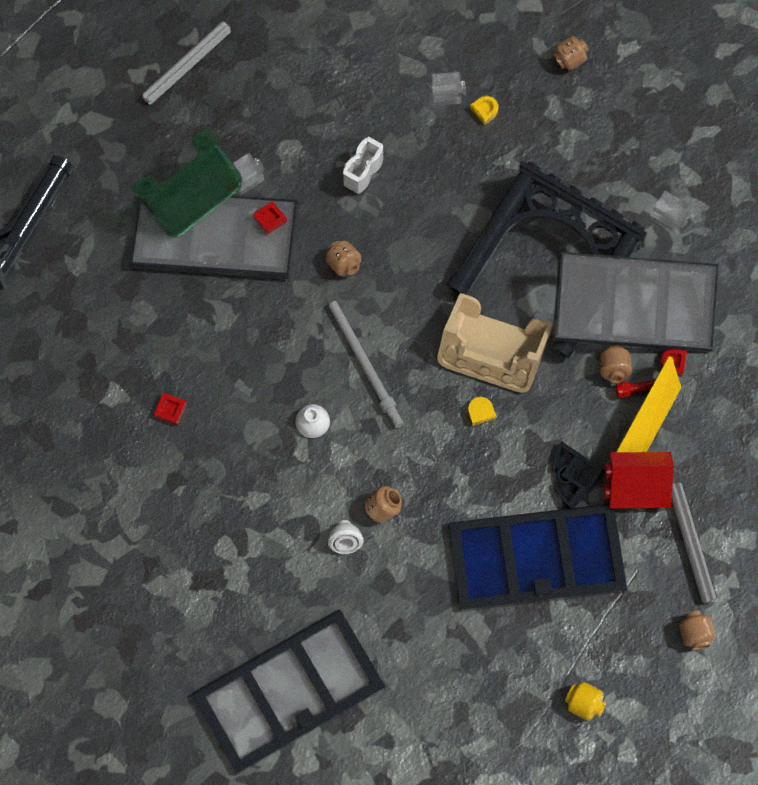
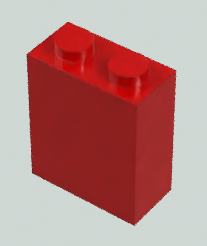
[604,452,674,508]

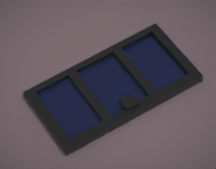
[448,504,628,612]

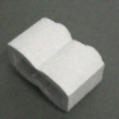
[343,137,383,194]

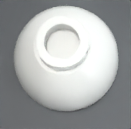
[295,404,330,438]
[328,520,363,554]

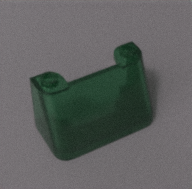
[130,126,243,238]

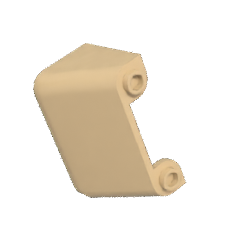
[438,293,553,393]

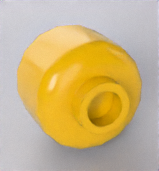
[565,682,606,721]

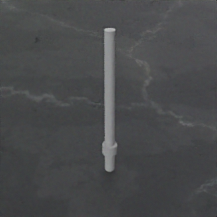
[328,301,404,428]

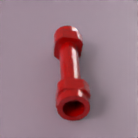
[615,379,656,398]

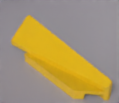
[617,356,681,452]

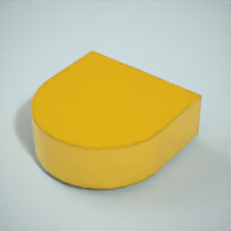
[470,96,498,125]
[468,397,496,426]

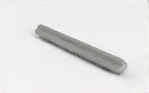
[142,21,231,105]
[671,483,716,604]

